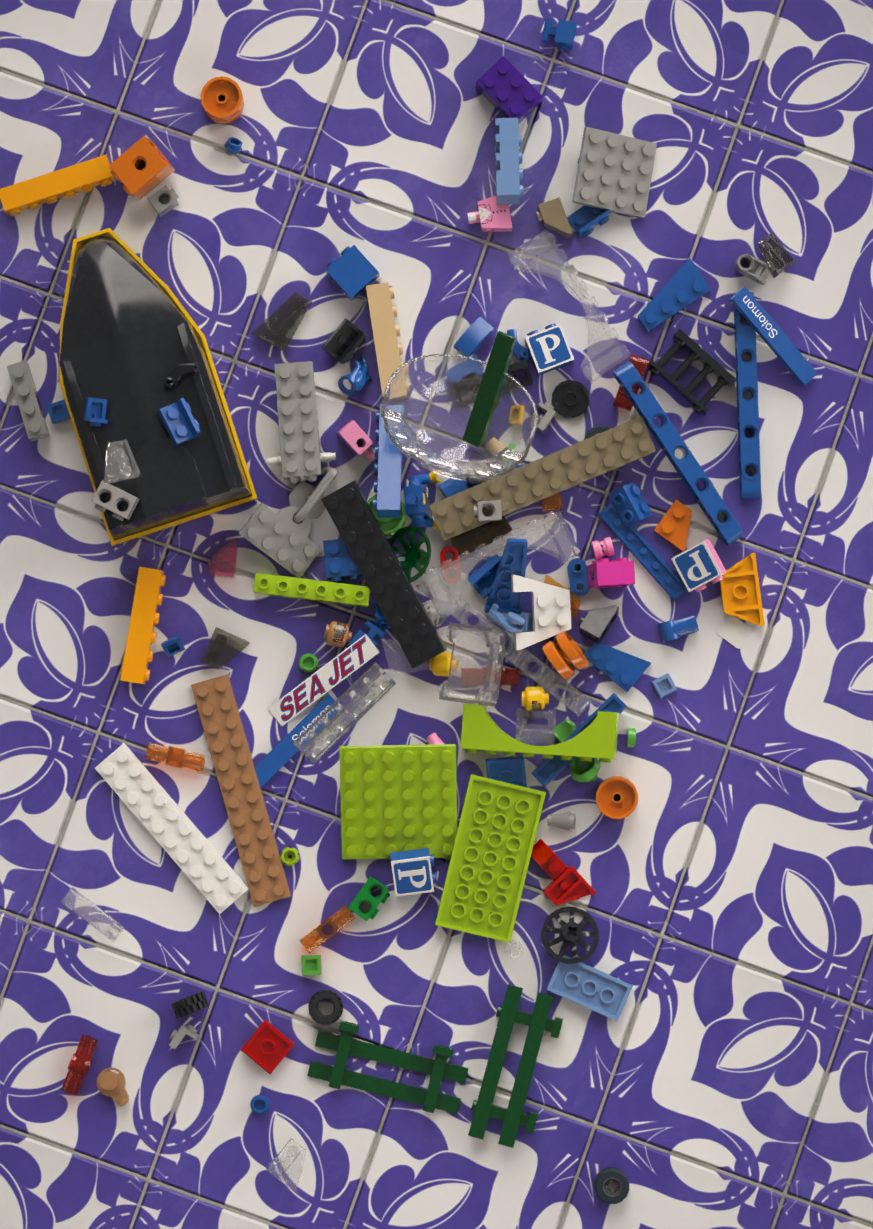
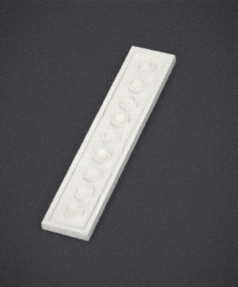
[95,743,249,914]

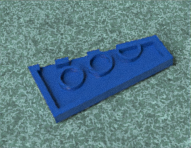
[637,258,711,332]
[484,539,528,614]

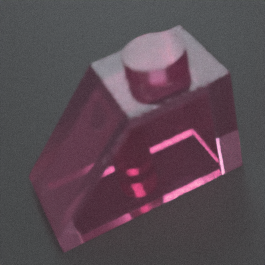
[207,539,239,579]

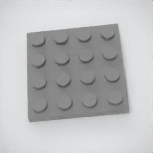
[572,127,657,219]

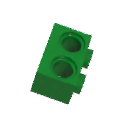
[348,876,390,921]

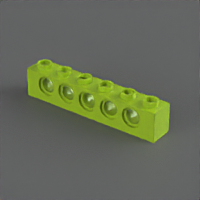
[253,573,371,607]

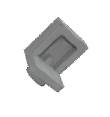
[169,1024,199,1049]

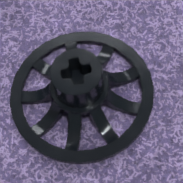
[541,907,599,964]

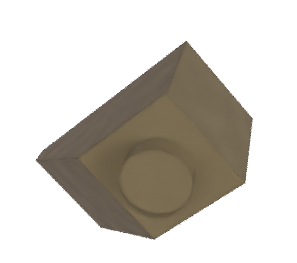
[535,197,572,238]

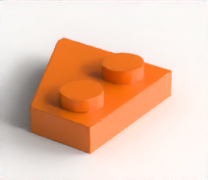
[653,499,692,552]

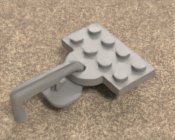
[238,466,338,578]

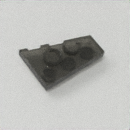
[251,292,312,352]

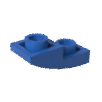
[453,317,494,359]

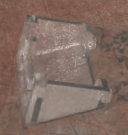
[438,622,506,706]

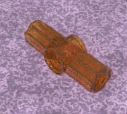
[145,743,206,772]
[299,905,356,954]

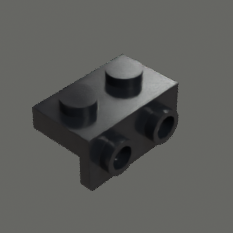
[321,318,367,364]

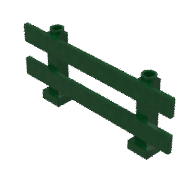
[468,984,564,1148]
[307,1020,468,1114]

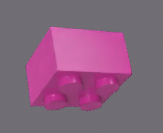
[586,558,635,589]

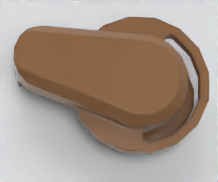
[97,1068,129,1106]

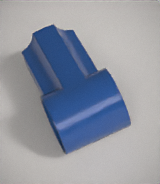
[658,616,699,643]

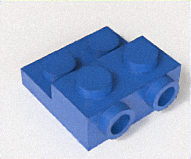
[323,539,362,582]

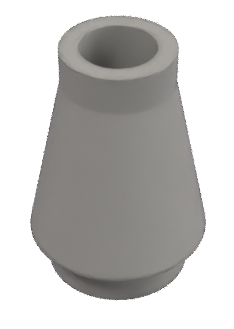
[547,812,576,831]

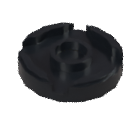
[551,380,589,418]

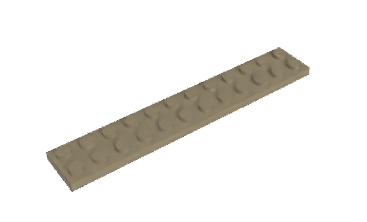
[429,416,656,541]

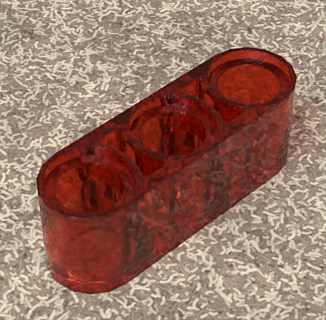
[613,354,649,412]

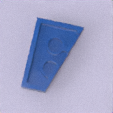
[584,642,651,692]

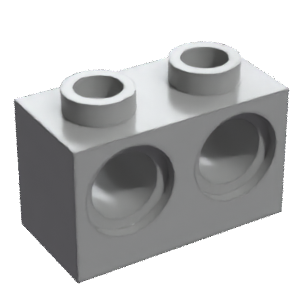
[92,480,139,521]

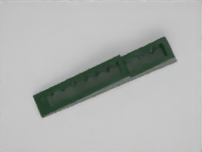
[462,331,516,447]

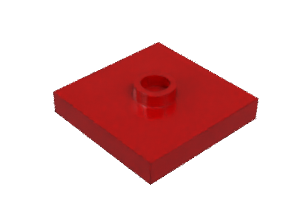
[241,1019,295,1074]

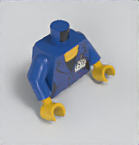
[404,471,443,530]

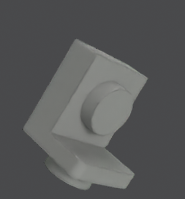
[536,402,556,433]

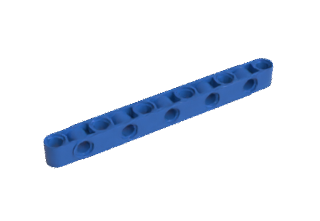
[734,292,761,499]
[613,361,744,546]

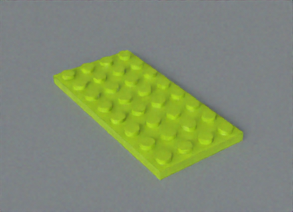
[435,774,546,943]

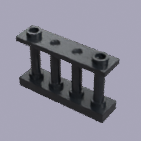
[648,328,737,416]

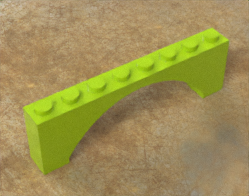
[460,702,619,763]

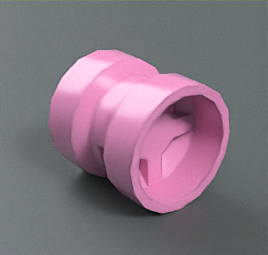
[591,537,615,560]

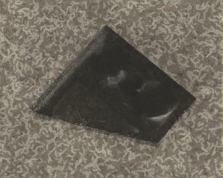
[758,233,796,278]
[200,627,250,670]

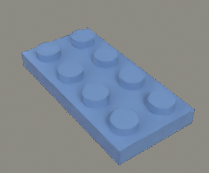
[546,955,633,1021]

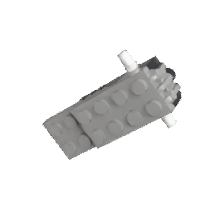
[267,361,336,484]

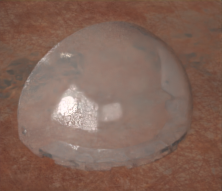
[380,354,538,481]

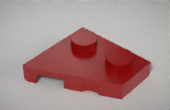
[543,865,596,906]

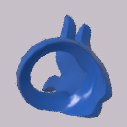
[338,355,373,396]

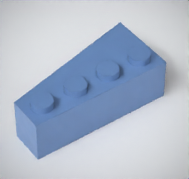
[495,118,523,205]

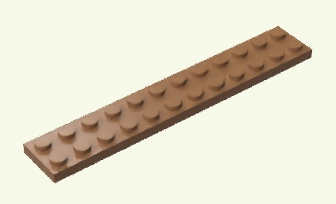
[191,674,292,907]

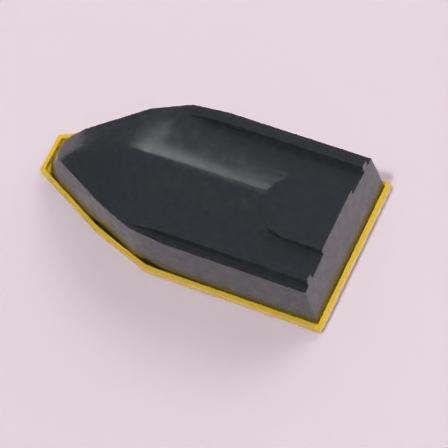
[59,228,258,546]

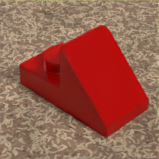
[531,839,567,880]

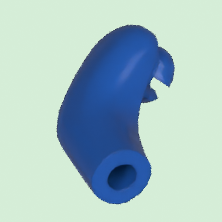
[507,329,530,361]

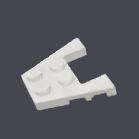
[511,575,572,650]

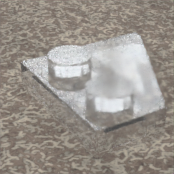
[266,1138,307,1193]

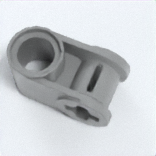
[734,254,773,285]

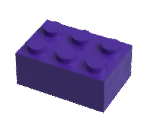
[476,56,543,125]

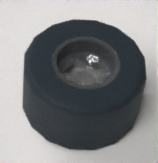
[594,1167,629,1204]

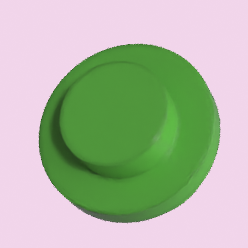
[299,653,318,672]

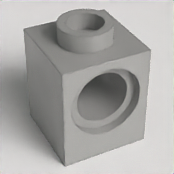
[148,185,179,217]
[474,500,502,522]

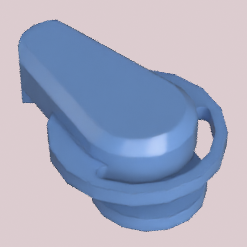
[487,604,525,633]

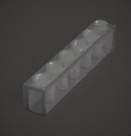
[293,662,396,764]

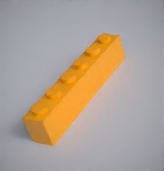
[0,155,115,216]
[120,567,166,685]

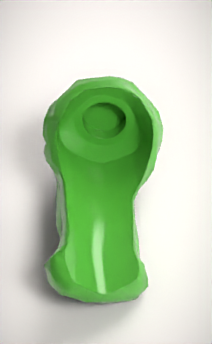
[552,719,600,783]

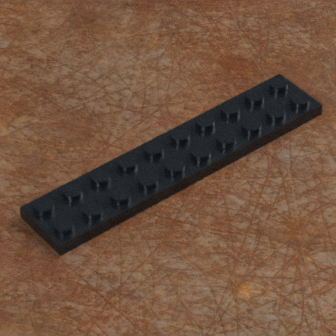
[321,480,447,668]

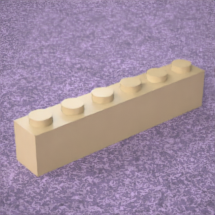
[366,282,409,401]

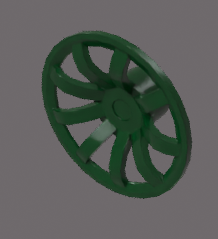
[389,526,431,582]

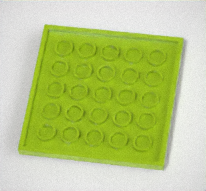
[339,744,457,859]

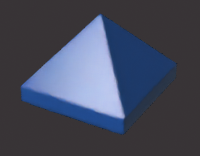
[161,636,185,657]

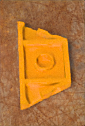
[719,553,765,626]

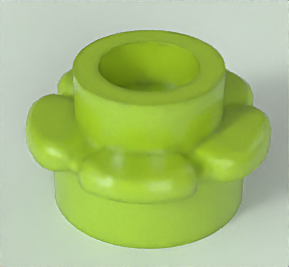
[280,847,299,866]

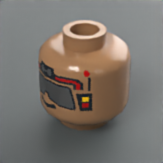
[323,621,353,648]

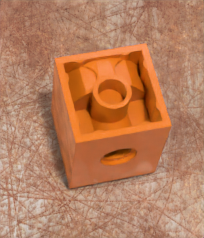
[109,136,175,199]

